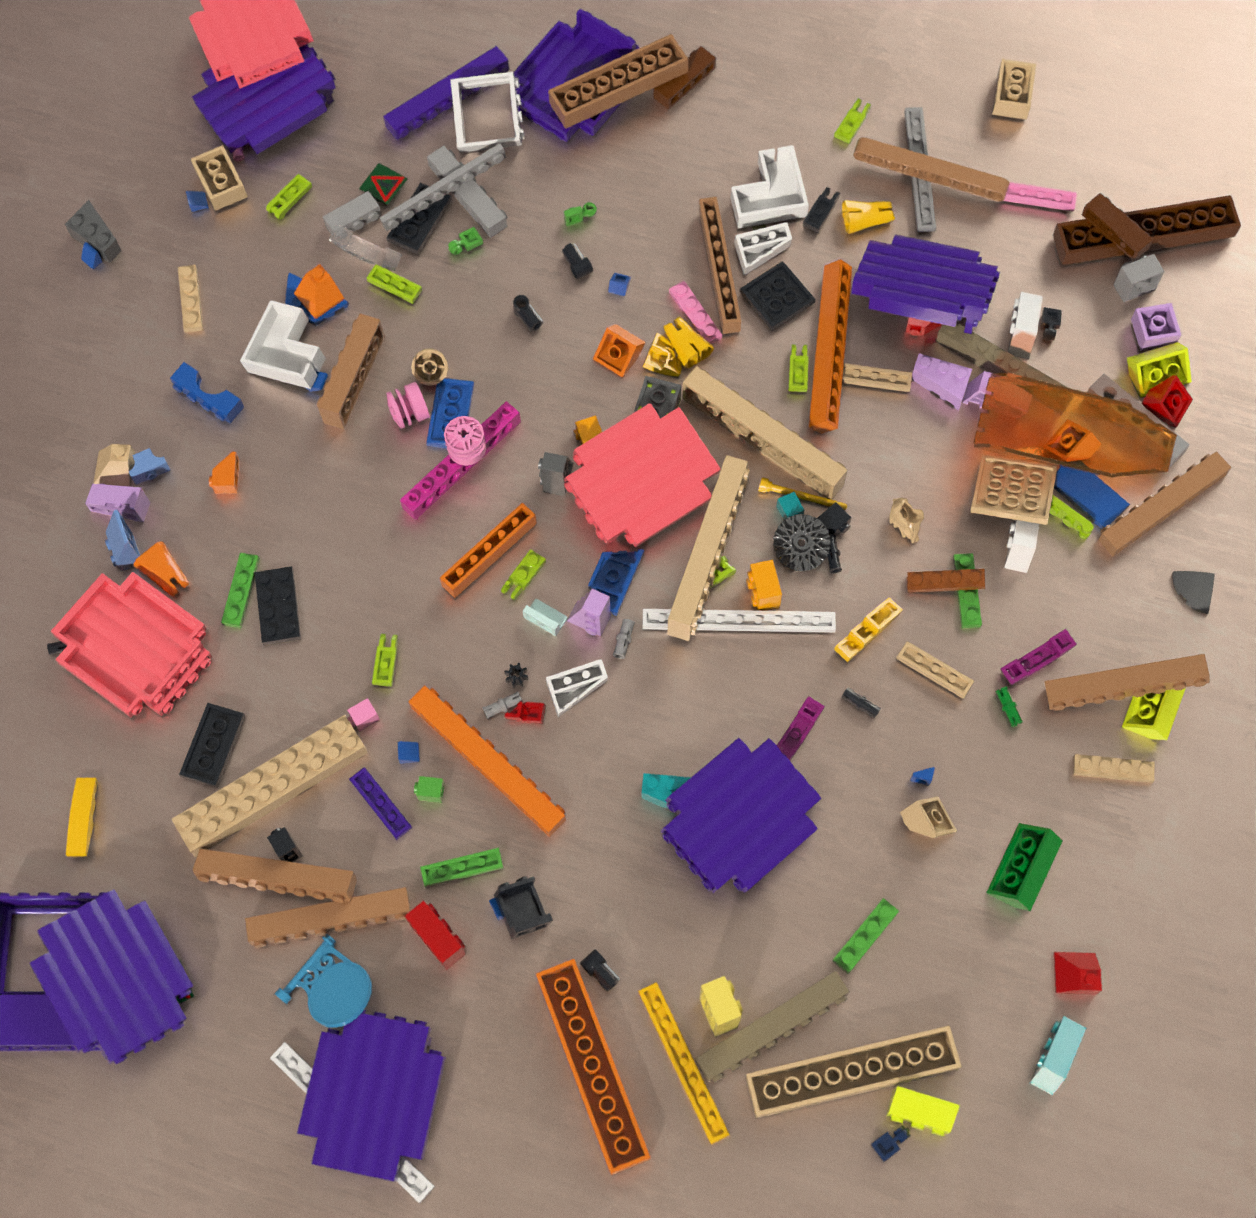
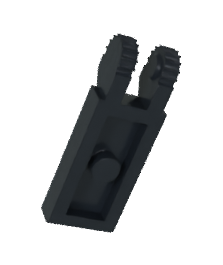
[803,187,840,232]

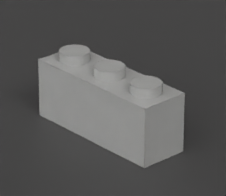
[323,191,382,241]

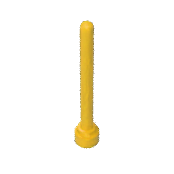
[758,477,847,510]

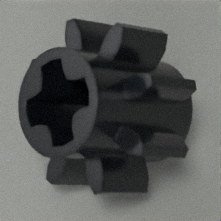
[504,663,529,688]

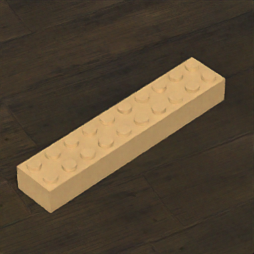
[682,366,847,500]
[667,455,750,641]
[171,715,368,857]
[745,1025,961,1119]

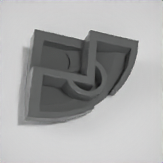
[1172,571,1215,614]

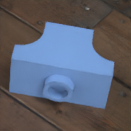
[129,448,170,485]

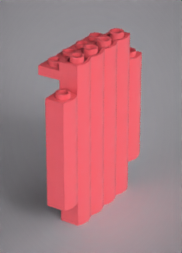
[189,0,314,88]
[564,403,721,547]
[51,572,212,718]

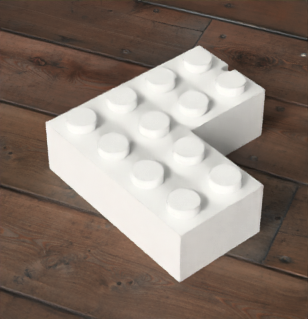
[731,145,809,228]
[240,300,326,389]

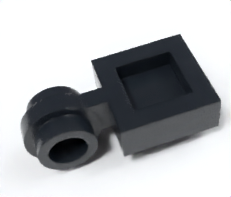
[1041,307,1062,342]

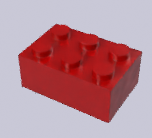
[405,900,466,970]

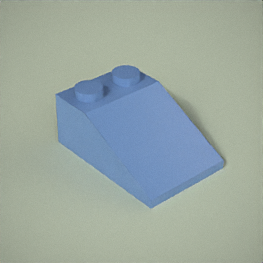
[105,510,140,572]

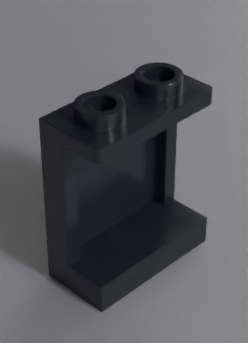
[494,876,553,939]

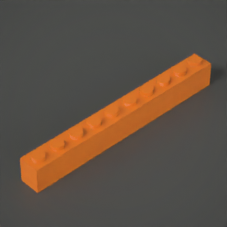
[809,259,852,434]
[408,686,566,837]

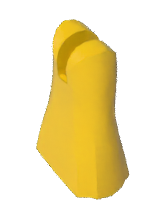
[842,200,895,234]
[663,316,714,369]

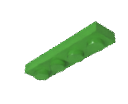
[221,553,260,628]
[953,553,982,628]
[420,848,504,888]
[832,898,899,974]

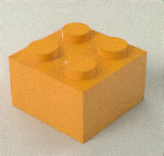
[746,560,782,611]

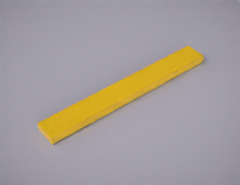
[638,982,730,1145]

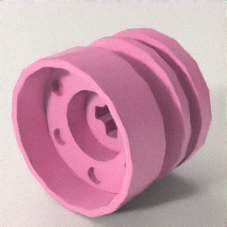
[386,382,430,429]
[444,416,486,466]

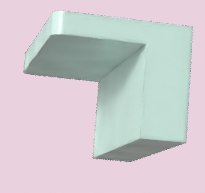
[523,599,567,636]

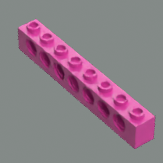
[400,401,521,521]

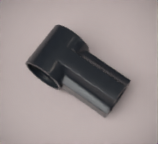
[562,243,593,279]
[513,295,544,331]
[580,949,620,992]

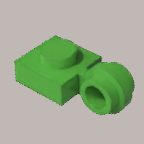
[564,202,597,226]
[448,227,483,255]

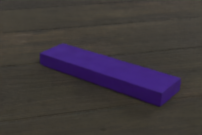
[349,767,412,840]

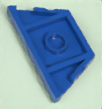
[285,273,349,326]
[588,549,644,616]

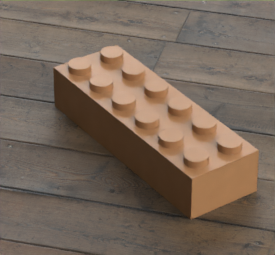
[317,313,385,430]

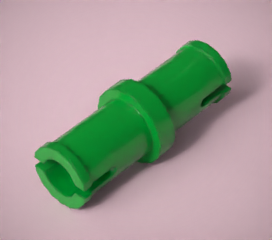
[995,686,1023,727]

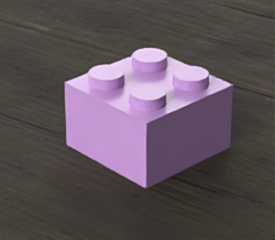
[1131,303,1181,351]

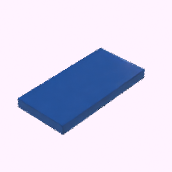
[426,378,474,448]
[1054,460,1130,529]

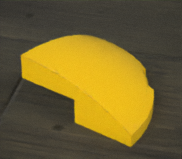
[642,333,682,377]

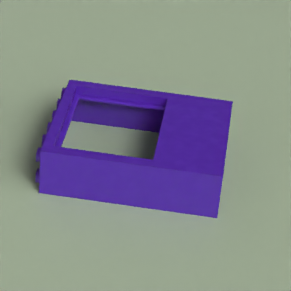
[0,892,107,1051]

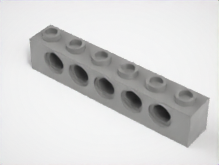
[1086,374,1190,467]

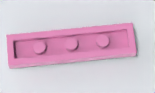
[1003,182,1077,212]
[669,281,722,344]

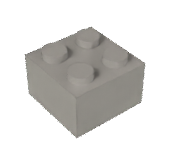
[1114,254,1164,302]

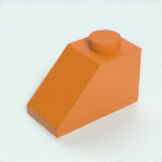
[209,452,240,494]

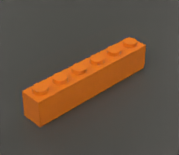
[440,502,537,598]

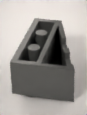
[65,200,122,263]
[538,452,574,496]

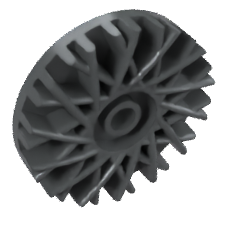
[773,514,831,571]

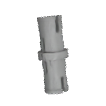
[613,619,635,659]
[482,691,523,719]

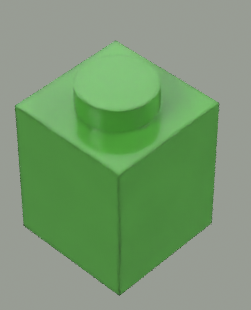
[414,776,445,803]

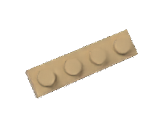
[178,265,203,333]
[842,363,912,392]
[896,641,974,699]
[1073,754,1155,783]

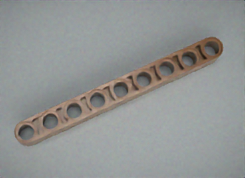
[853,137,1010,201]

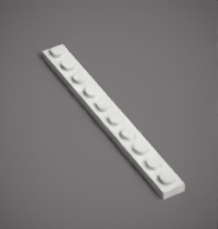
[643,609,836,633]
[270,1042,435,1203]

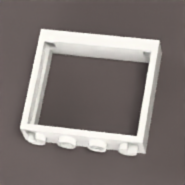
[451,72,524,153]

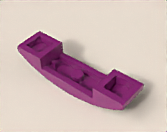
[1000,629,1077,685]
[777,696,825,761]

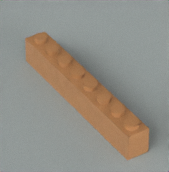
[699,196,741,334]
[1098,451,1232,557]
[1044,654,1210,711]
[192,849,357,903]
[245,887,411,948]

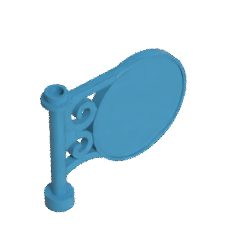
[275,934,372,1028]

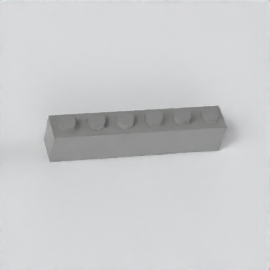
[427,146,507,238]

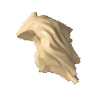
[889,497,924,544]

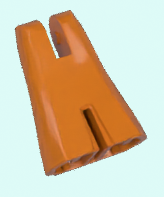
[133,541,190,597]

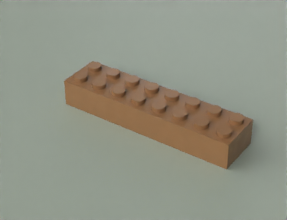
[548,34,688,129]

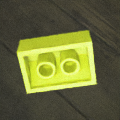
[1127,342,1192,398]
[1122,689,1185,740]
[886,1086,960,1136]

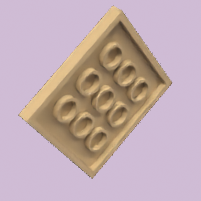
[971,454,1058,525]

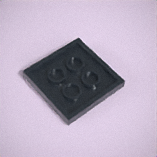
[739,261,816,330]

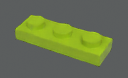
[367,264,422,304]

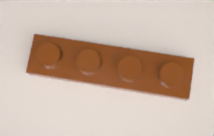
[907,569,986,593]

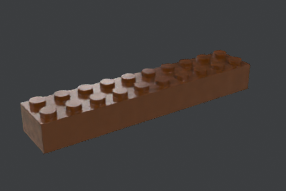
[1053,195,1241,265]

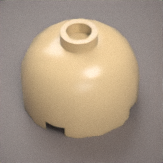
[411,348,448,386]

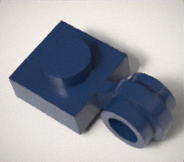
[871,1125,911,1162]

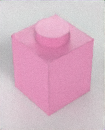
[347,698,380,732]

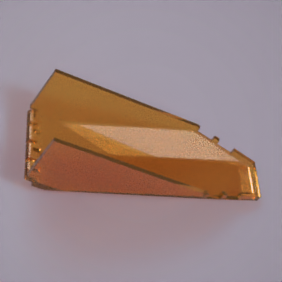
[973,372,1177,478]

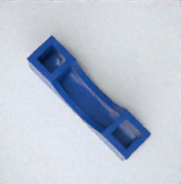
[170,362,244,424]

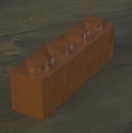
[653,46,716,110]
[1082,193,1153,261]

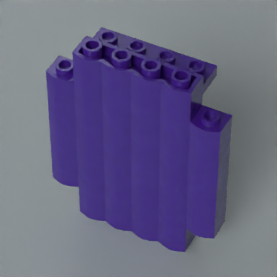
[511,8,640,142]
[192,43,336,154]
[851,234,1000,334]
[661,738,822,893]
[30,889,193,1065]
[297,1009,446,1182]

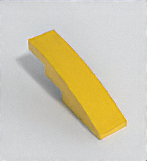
[834,597,903,662]
[66,778,98,857]

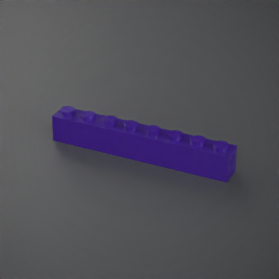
[383,46,510,140]

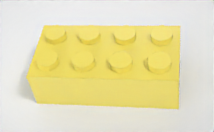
[699,976,743,1037]

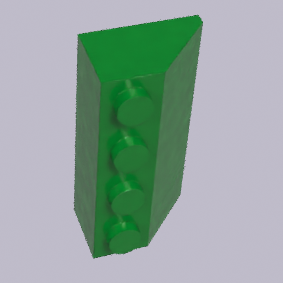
[986,823,1063,911]

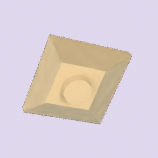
[93,444,136,487]
[900,796,957,838]

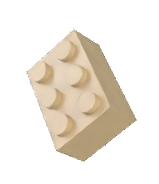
[992,59,1036,120]
[191,145,247,211]

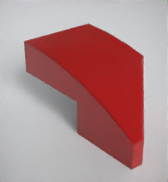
[504,701,546,724]

